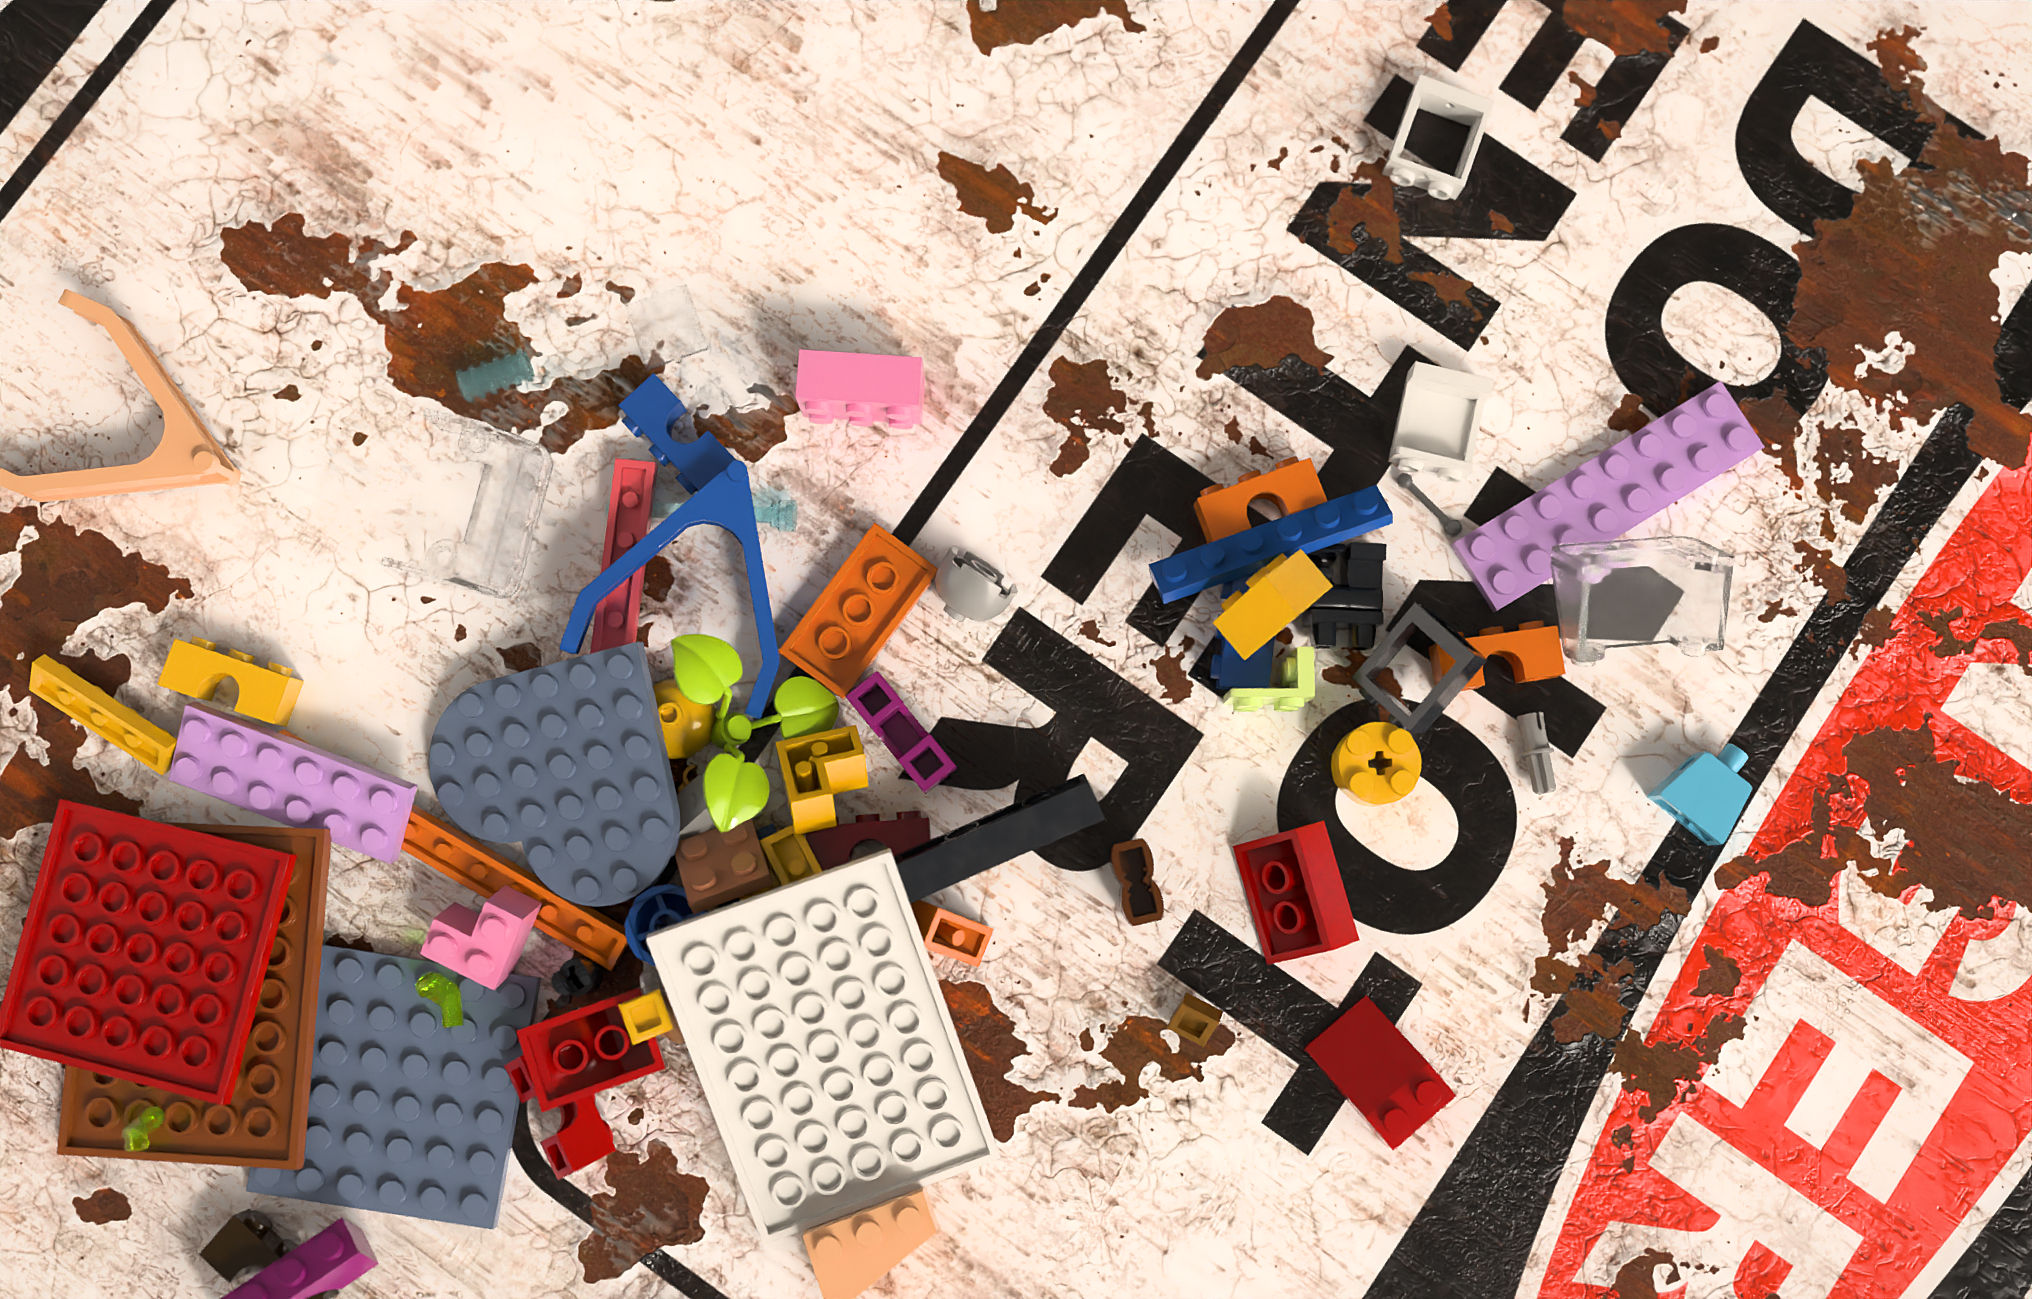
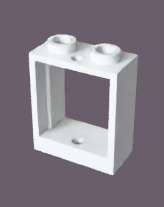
[1382,74,1494,200]

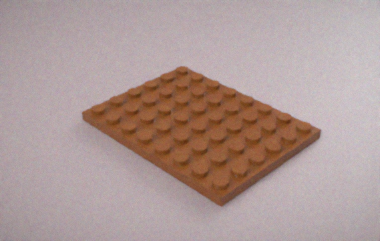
[56,822,332,1170]

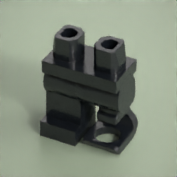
[1302,542,1387,651]

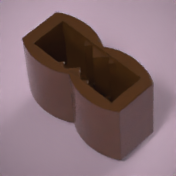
[1109,838,1164,926]

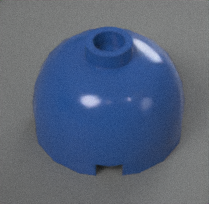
[624,884,708,966]

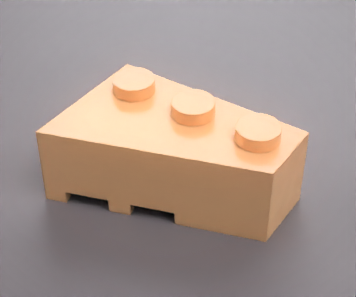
[802,1186,938,1299]

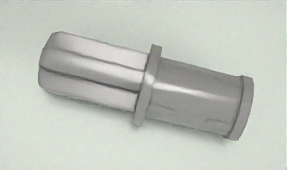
[1517,712,1556,795]

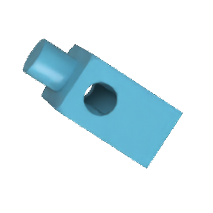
[1647,743,1752,846]

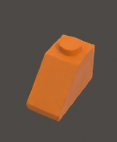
[910,899,994,967]

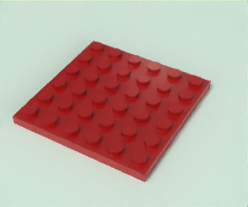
[0,799,297,1105]

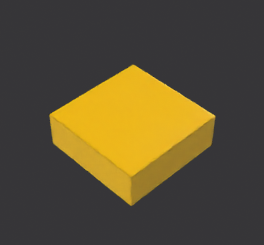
[619,989,674,1045]

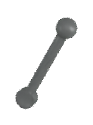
[1397,473,1462,537]

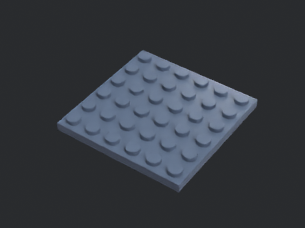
[246,944,542,1230]

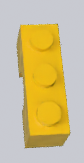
[157,636,304,727]

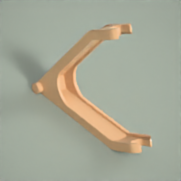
[0,289,241,502]

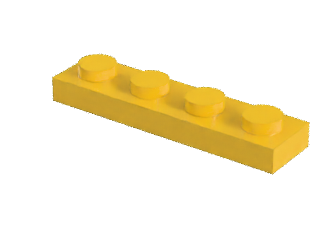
[29,654,177,776]

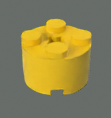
[1331,722,1421,807]

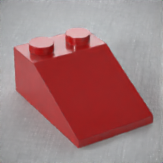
[516,988,668,1112]
[1303,995,1457,1151]

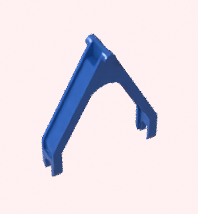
[559,460,780,719]

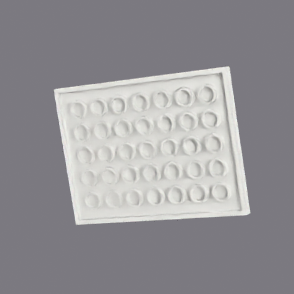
[646,848,1001,1245]

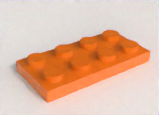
[778,522,938,700]

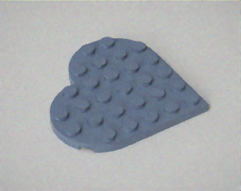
[429,642,681,906]

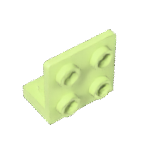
[1223,647,1315,712]

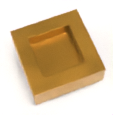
[1167,992,1223,1047]

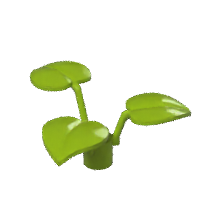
[671,634,839,832]

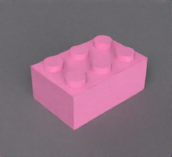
[795,349,925,429]

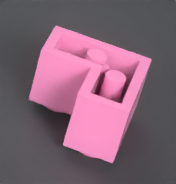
[420,885,542,990]

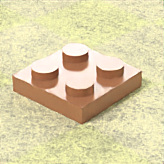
[675,818,773,914]

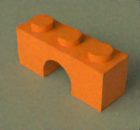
[1193,456,1328,543]
[1428,621,1566,691]

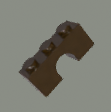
[198,1208,340,1299]

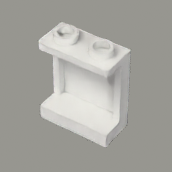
[1388,361,1494,482]

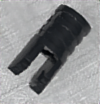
[551,957,604,996]

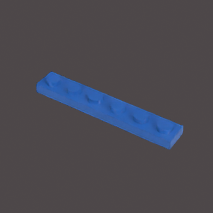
[1148,485,1393,604]

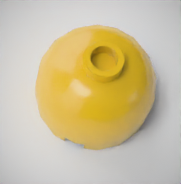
[653,679,718,759]

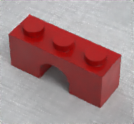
[504,1055,616,1180]

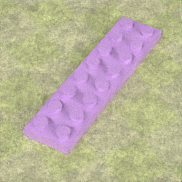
[1451,381,1765,613]

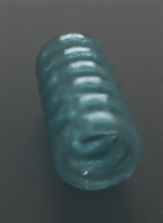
[455,348,535,403]

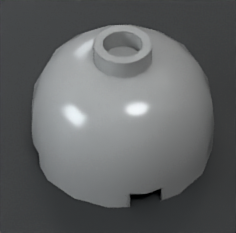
[935,546,1018,622]

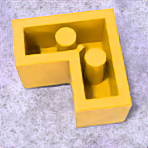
[1212,549,1333,660]
[775,725,869,835]

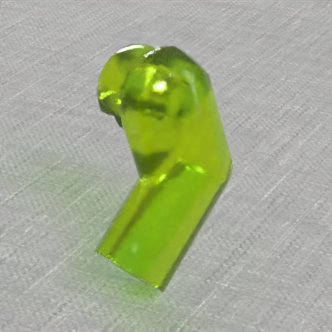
[415,972,464,1028]
[121,1107,164,1152]

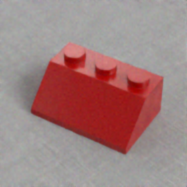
[1232,821,1360,965]

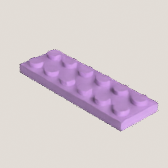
[168,701,417,864]

